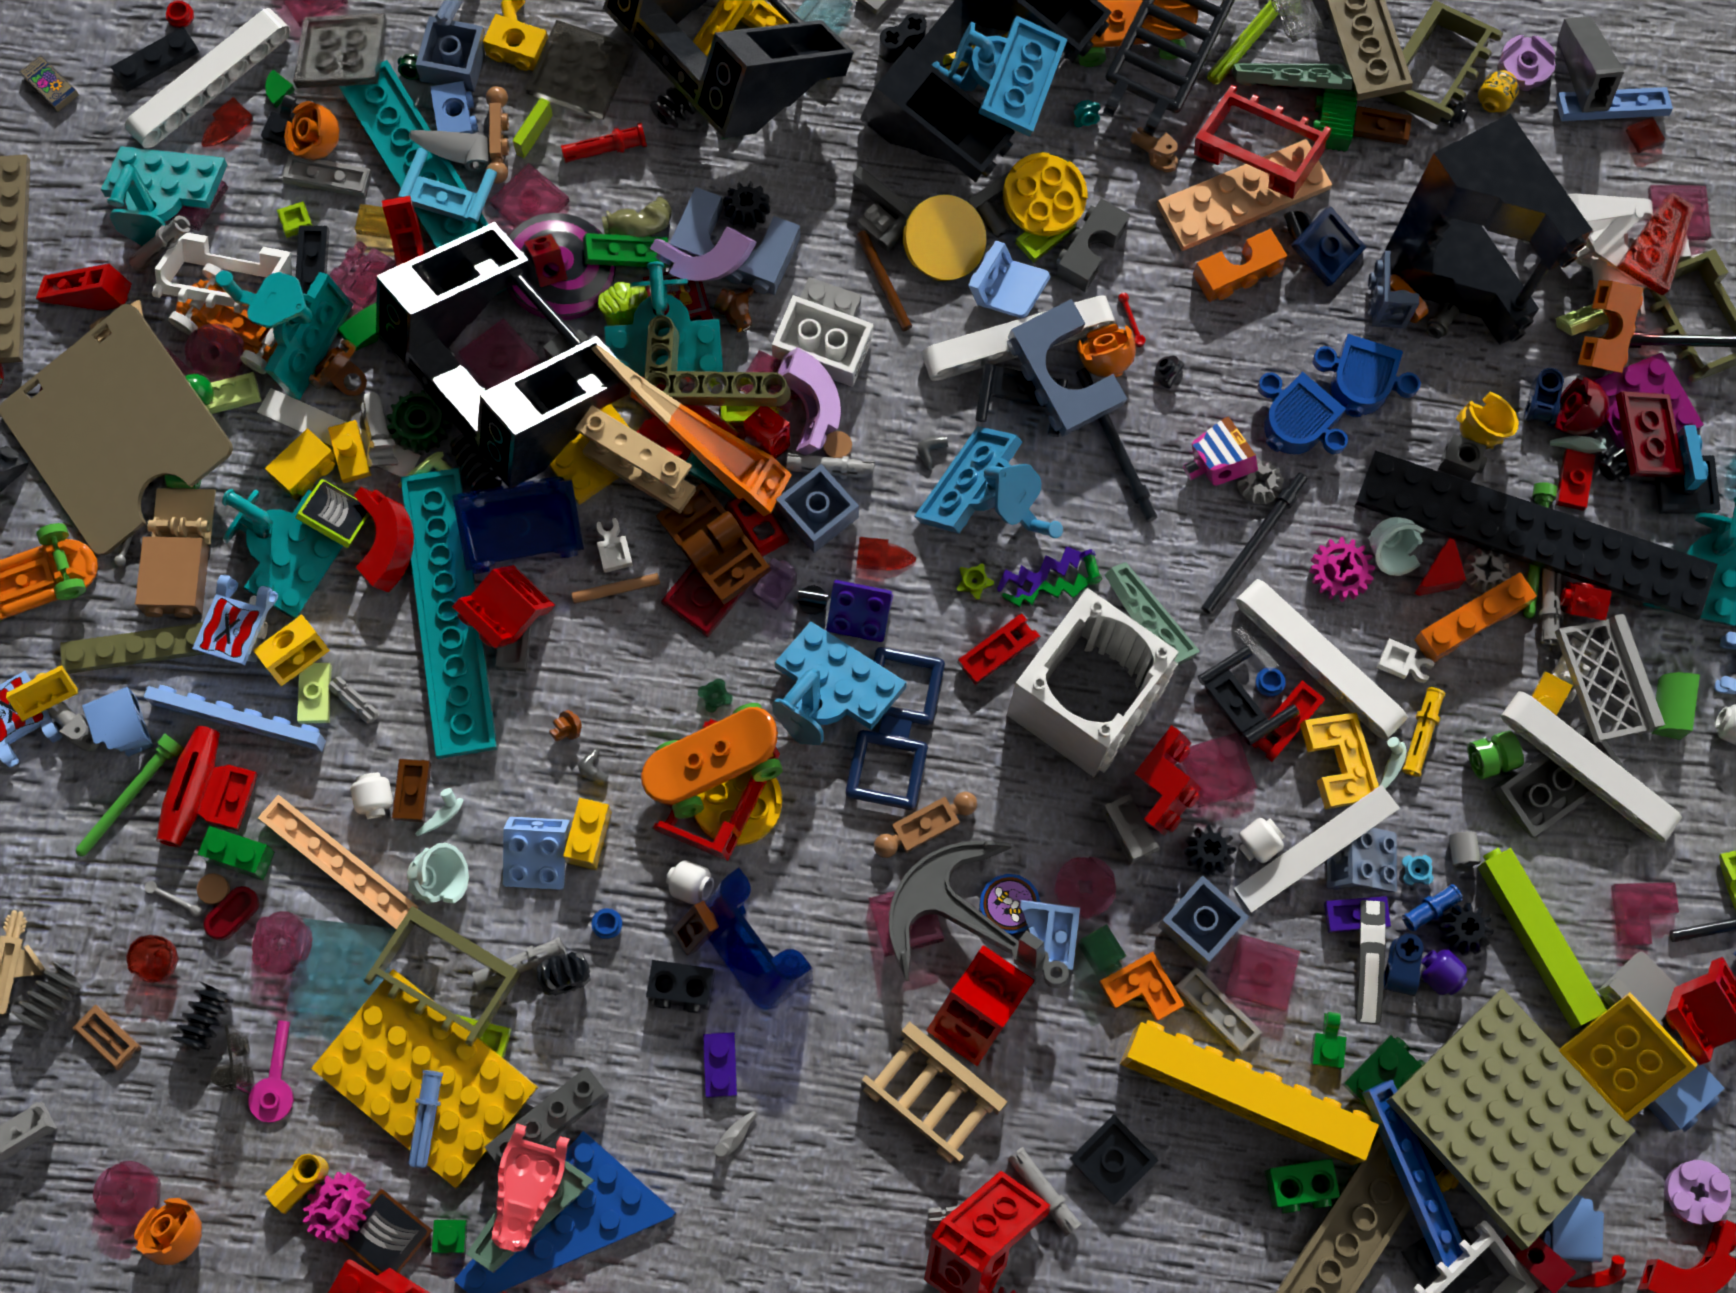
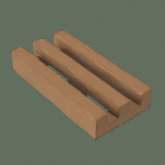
[73,1004,141,1070]

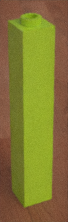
[1477,848,1607,1030]

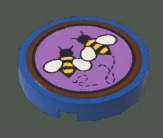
[979,874,1041,936]

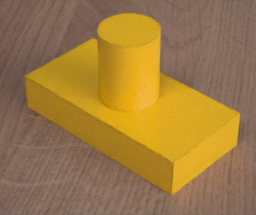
[328,420,372,484]
[6,665,78,721]
[1531,671,1573,716]

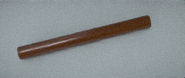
[856,230,912,331]

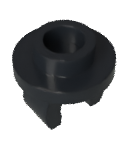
[1441,100,1468,129]

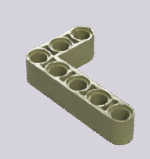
[645,315,791,407]

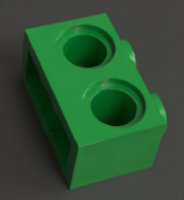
[1265,1159,1340,1214]

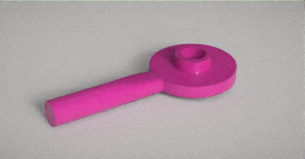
[248,1020,294,1122]

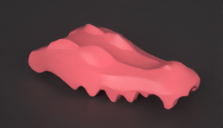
[492,1123,570,1252]

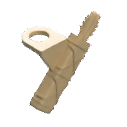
[0,910,46,1015]

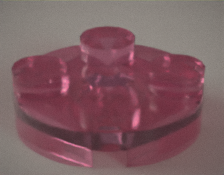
[185,324,244,382]
[1054,857,1116,919]
[252,911,312,975]
[93,1161,161,1227]

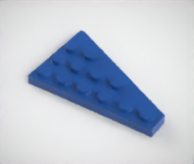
[454,1131,676,1293]

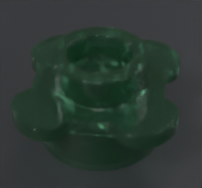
[698,678,733,713]

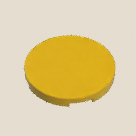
[1003,152,1088,236]
[903,195,986,281]
[694,770,782,846]

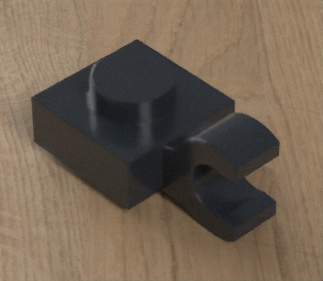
[261,94,299,148]

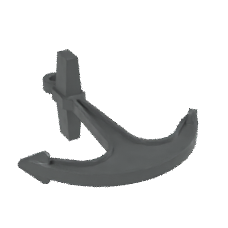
[889,841,1069,988]

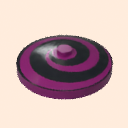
[506,213,616,321]

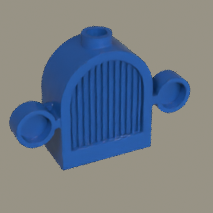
[1312,334,1421,417]
[1257,371,1348,455]

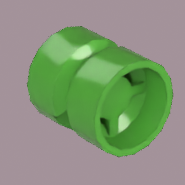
[1467,730,1524,780]

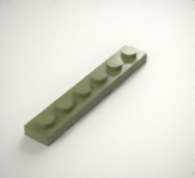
[60,622,205,674]

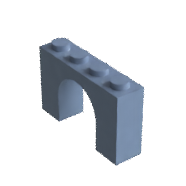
[669,187,800,295]
[1007,299,1127,437]

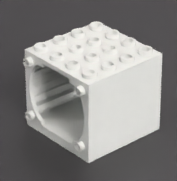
[1007,588,1179,777]

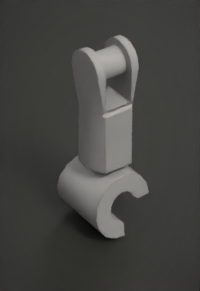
[361,392,398,467]

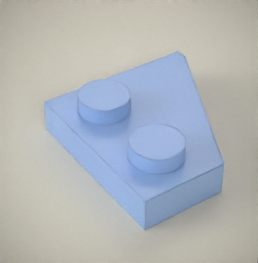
[1020,900,1080,970]

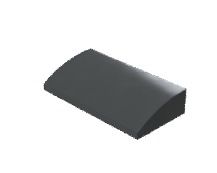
[1491,722,1626,838]

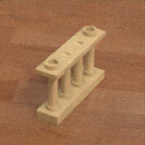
[575,405,696,514]
[861,1021,1007,1164]

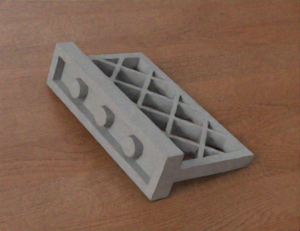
[1555,614,1665,743]

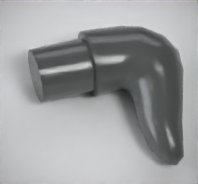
[917,436,948,470]
[578,748,609,786]

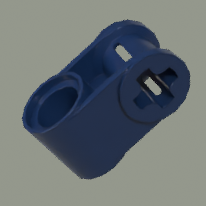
[1524,368,1564,427]
[1383,934,1423,996]

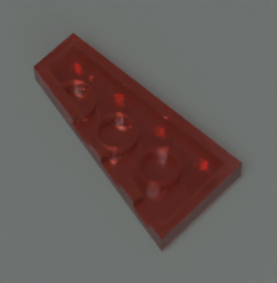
[1616,192,1695,296]

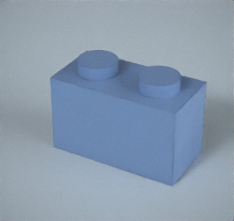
[1647,1060,1725,1132]

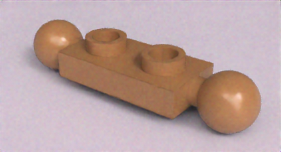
[486,86,509,184]
[874,791,977,858]

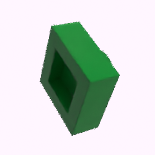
[432,1220,468,1253]

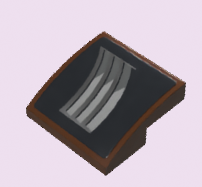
[339,1188,433,1274]

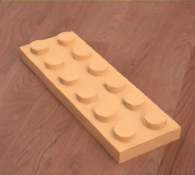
[1157,139,1332,251]

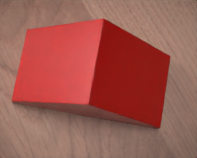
[1414,538,1466,596]

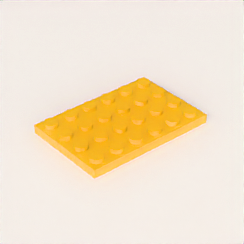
[311,969,539,1189]

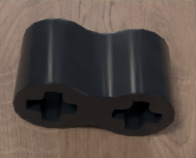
[879,13,927,63]

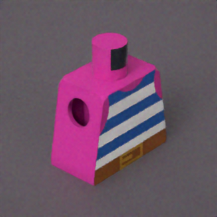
[1183,416,1258,486]

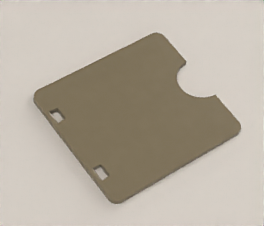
[0,304,233,555]

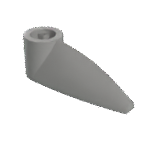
[409,130,490,172]

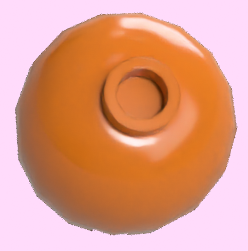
[284,101,340,160]
[1077,324,1136,377]
[134,1198,202,1265]

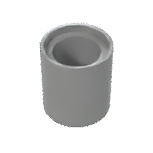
[1449,831,1481,867]

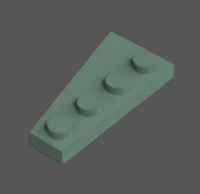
[1232,63,1353,90]
[1105,562,1200,666]
[466,1144,595,1273]

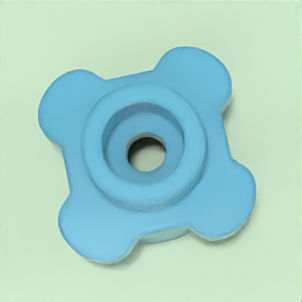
[1402,855,1434,885]

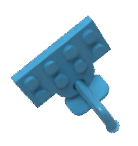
[932,16,1067,137]
[915,426,1063,538]
[772,621,907,745]

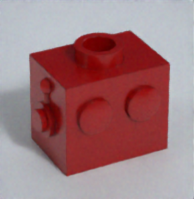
[744,406,790,459]
[1560,582,1612,621]

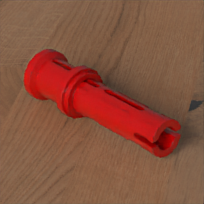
[561,122,647,163]

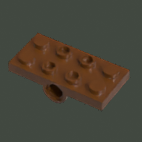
[656,482,771,605]

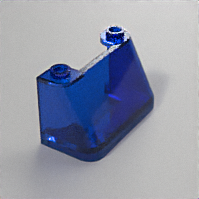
[451,475,584,574]
[706,868,813,1010]

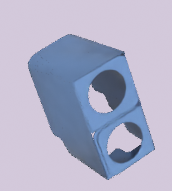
[82,687,153,757]
[1543,1195,1604,1263]

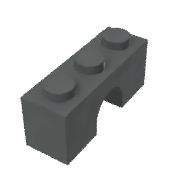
[1055,199,1130,292]

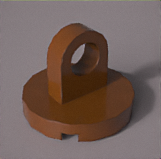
[309,340,367,396]

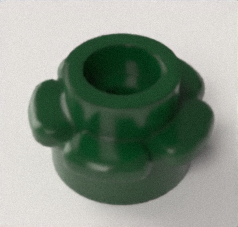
[397,54,419,80]

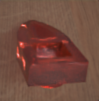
[201,97,254,147]
[857,537,916,571]

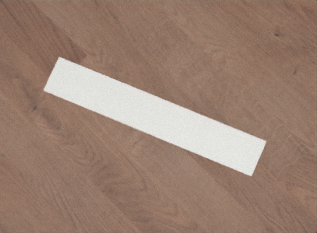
[257,388,421,477]
[1234,785,1400,913]

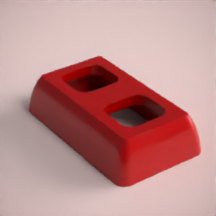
[725,498,789,557]

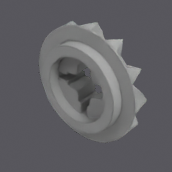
[1237,458,1284,504]
[1463,548,1511,593]

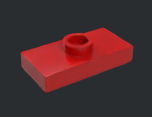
[1555,449,1595,511]

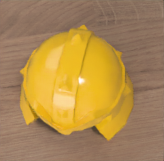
[1456,391,1519,449]

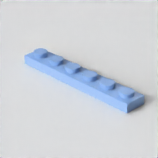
[144,685,326,752]

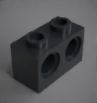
[646,959,715,1014]

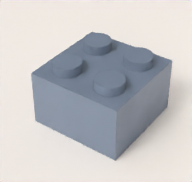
[415,16,486,92]
[776,464,859,553]
[1157,875,1249,968]

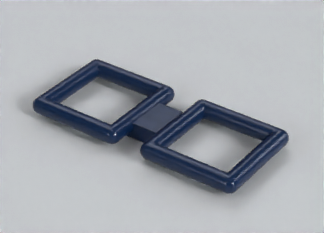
[845,647,945,810]

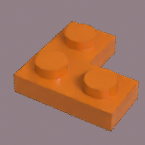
[1099,952,1185,1022]

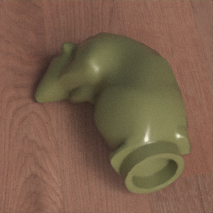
[602,196,672,237]

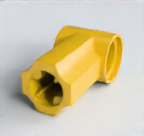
[265,1154,329,1214]

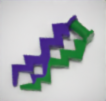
[997,546,1103,608]

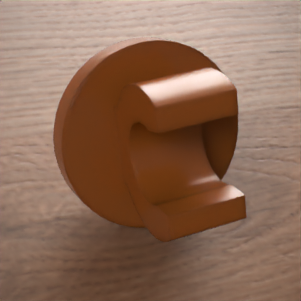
[549,710,582,741]

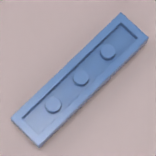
[1556,87,1673,121]

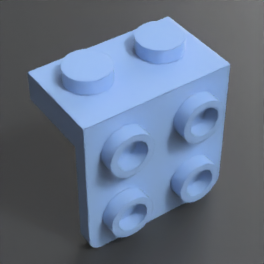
[968,241,1050,318]

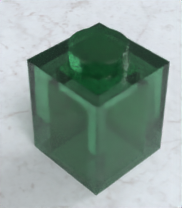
[1078,924,1127,976]

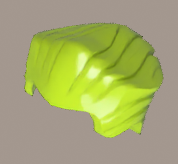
[598,282,648,326]

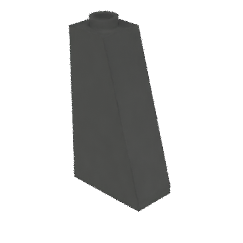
[1558,16,1624,112]

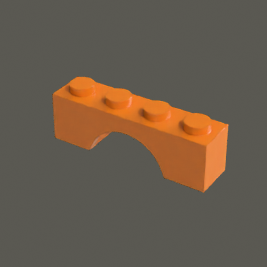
[1414,572,1537,662]

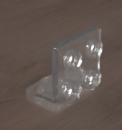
[1271,0,1324,43]

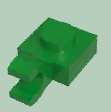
[1311,1012,1347,1069]

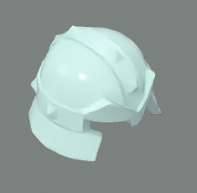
[1368,517,1426,576]
[407,843,469,904]

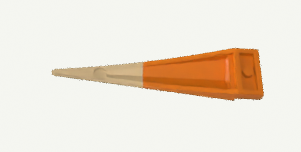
[591,345,792,517]

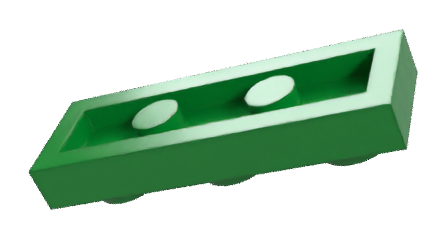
[583,233,669,268]

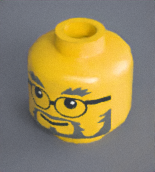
[1478,70,1520,113]

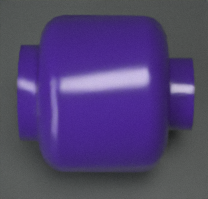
[1421,950,1468,996]

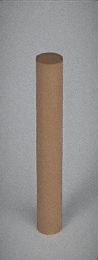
[571,573,660,604]

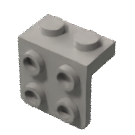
[1598,952,1677,1026]

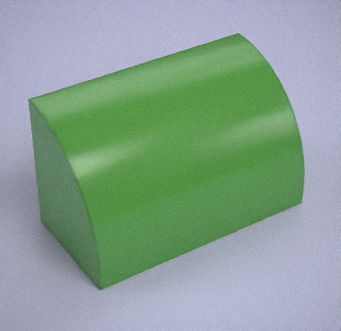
[1651,672,1700,740]

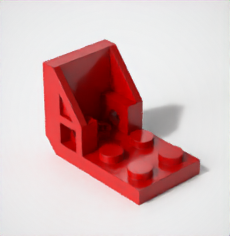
[924,1171,1051,1293]

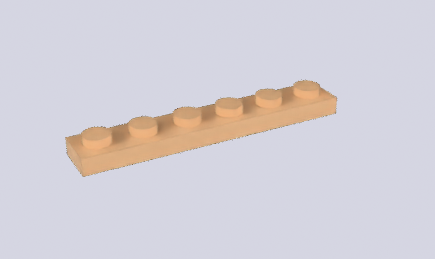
[258,795,419,930]

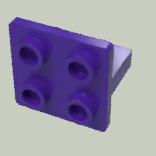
[826,580,893,642]

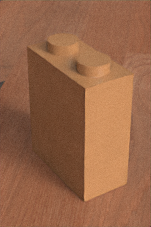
[135,537,209,618]

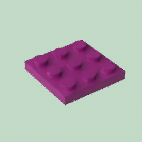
[1594,352,1704,449]

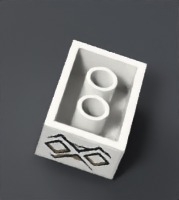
[772,295,873,387]

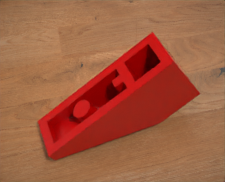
[36,263,132,311]

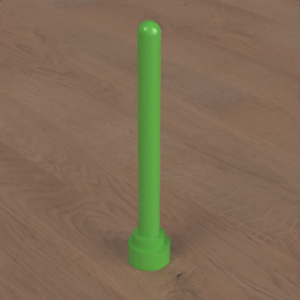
[1523,482,1557,618]
[76,734,184,857]

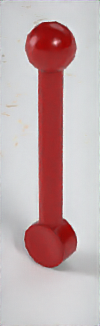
[1118,292,1146,347]

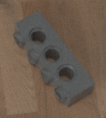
[485,1067,609,1166]

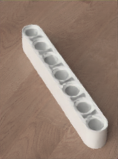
[124,8,291,149]
[921,296,1116,381]
[1235,579,1408,740]
[1500,691,1682,843]

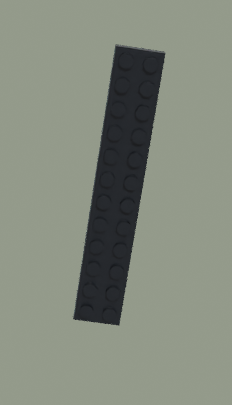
[1355,450,1718,620]

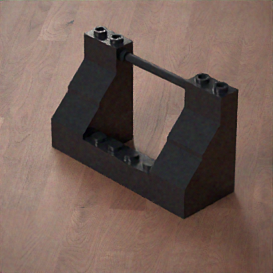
[603,0,854,139]
[860,0,1112,183]
[1385,113,1593,345]
[376,223,630,489]

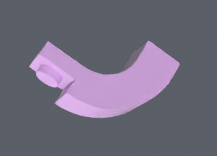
[650,227,757,282]
[778,347,841,455]

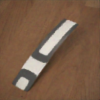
[1356,900,1385,1023]

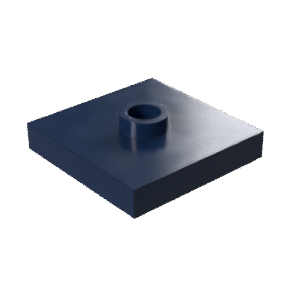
[1291,206,1367,287]

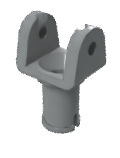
[49,701,100,752]

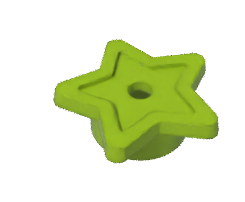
[957,563,994,600]

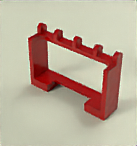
[1194,85,1332,199]
[652,718,780,861]

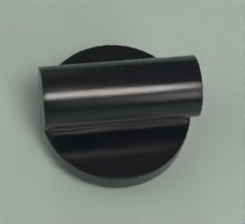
[1283,210,1312,241]
[1154,355,1185,389]
[797,585,828,615]

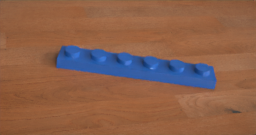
[1362,1080,1464,1274]

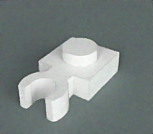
[597,518,633,573]
[1376,638,1435,683]

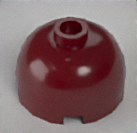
[1554,377,1610,436]

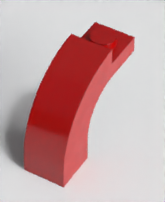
[382,196,425,267]
[354,487,414,593]
[1637,1220,1736,1293]

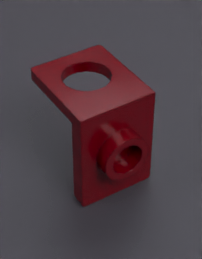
[524,234,568,287]

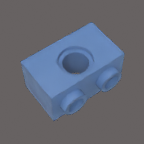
[430,81,479,134]

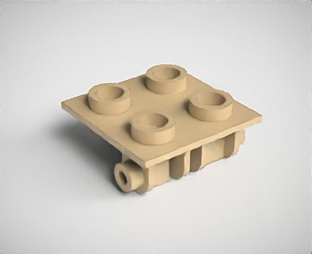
[147,488,216,545]

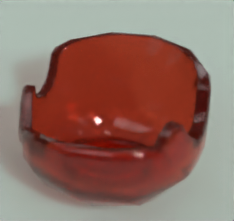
[126,935,179,983]

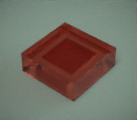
[1626,117,1666,153]

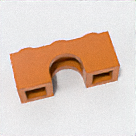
[1193,228,1287,302]
[1578,280,1644,373]

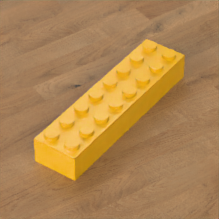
[1120,1020,1379,1165]

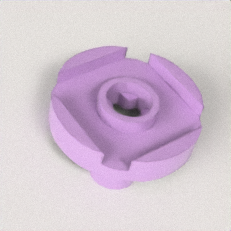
[1498,35,1556,91]
[1664,1160,1731,1225]

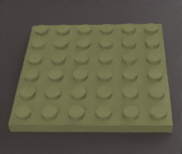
[1386,988,1636,1250]

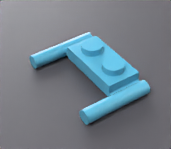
[397,148,497,223]

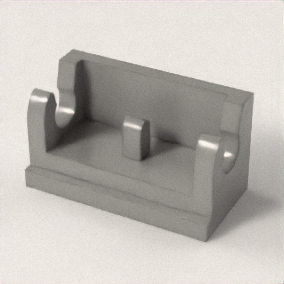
[1102,794,1160,865]
[0,1101,57,1163]

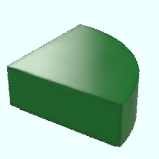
[265,70,295,108]

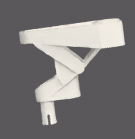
[1523,194,1653,317]

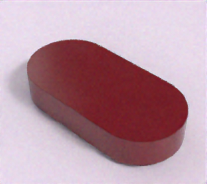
[204,886,260,941]

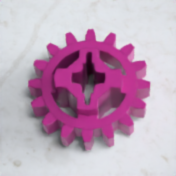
[1309,537,1375,602]
[303,1172,371,1244]

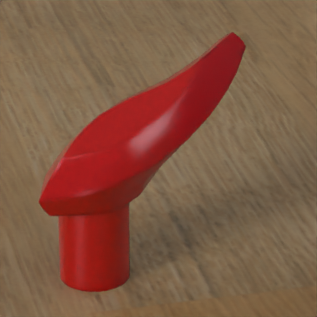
[1567,1255,1627,1288]

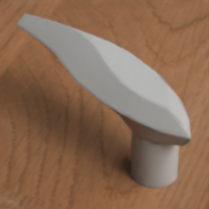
[714,1111,758,1161]

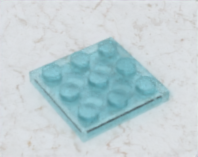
[286,918,396,1019]

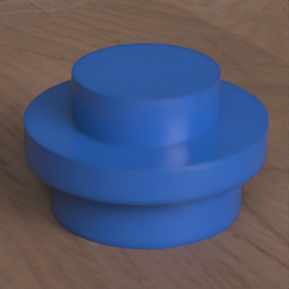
[1255,667,1285,697]
[591,908,623,939]

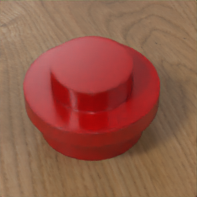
[166,0,194,28]

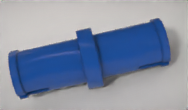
[1402,884,1463,932]

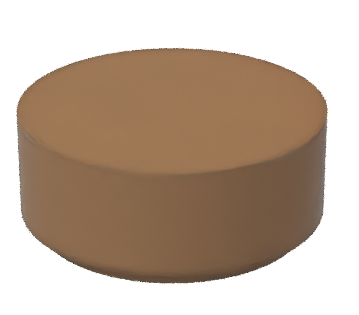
[823,431,852,458]
[197,873,230,906]

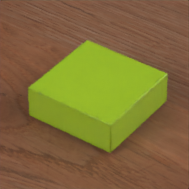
[277,201,313,238]

